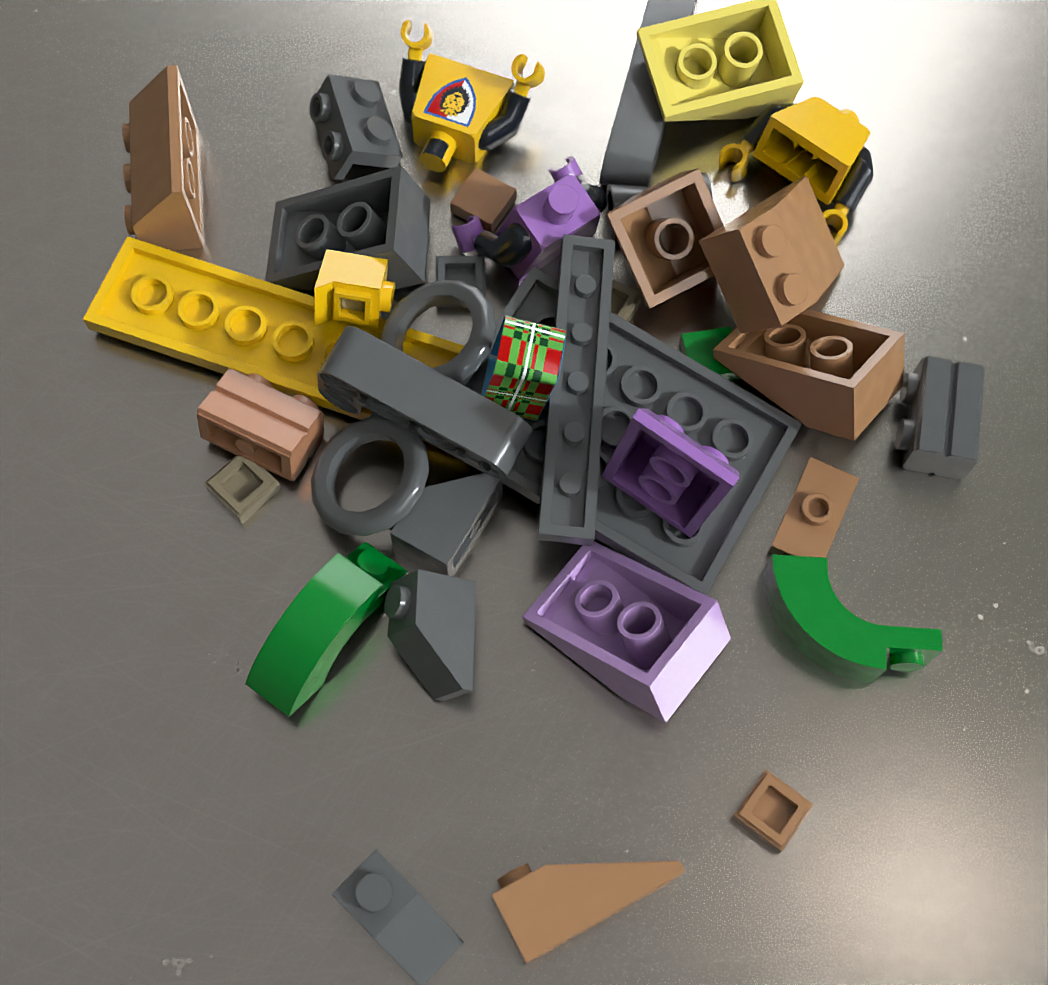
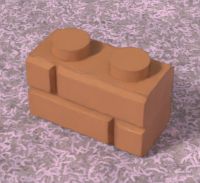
[196,369,324,481]

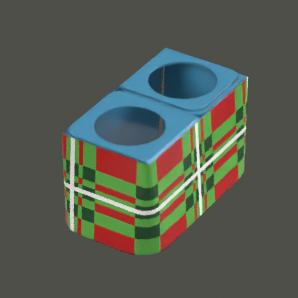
[481,316,567,420]

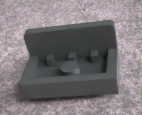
[309,74,403,180]

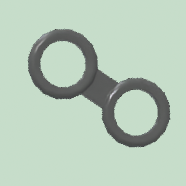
[311,280,496,536]

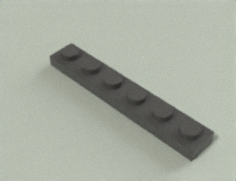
[536,234,615,546]

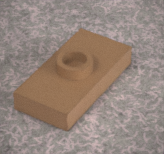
[768,457,859,558]

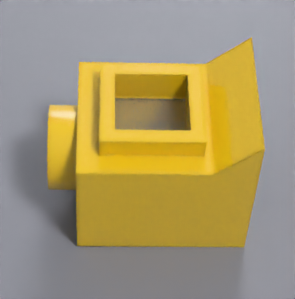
[314,249,395,327]

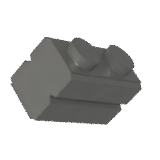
[895,356,985,480]

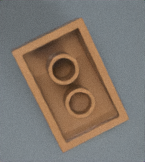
[699,176,845,334]
[713,309,905,441]

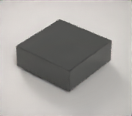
[435,255,486,308]

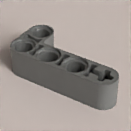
[317,326,532,479]

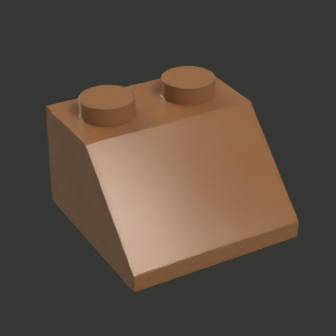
[605,169,723,309]

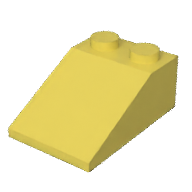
[636,0,804,122]

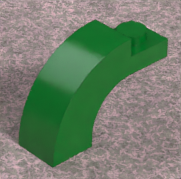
[245,541,408,717]
[762,554,943,683]

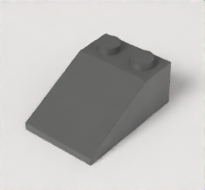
[265,166,431,290]

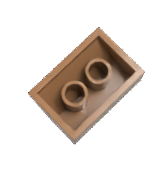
[122,65,203,251]

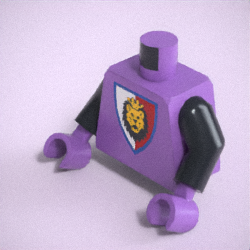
[451,156,608,281]

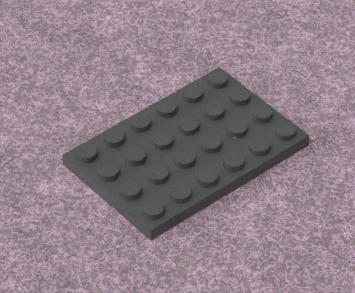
[460,266,802,595]

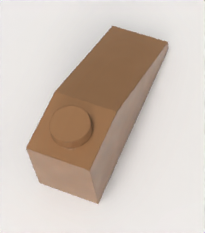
[491,861,686,965]

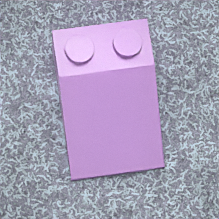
[522,541,731,723]

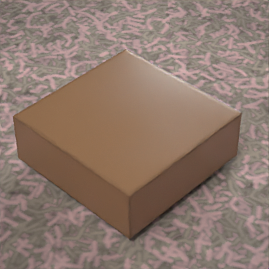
[450,168,517,233]
[731,769,814,854]

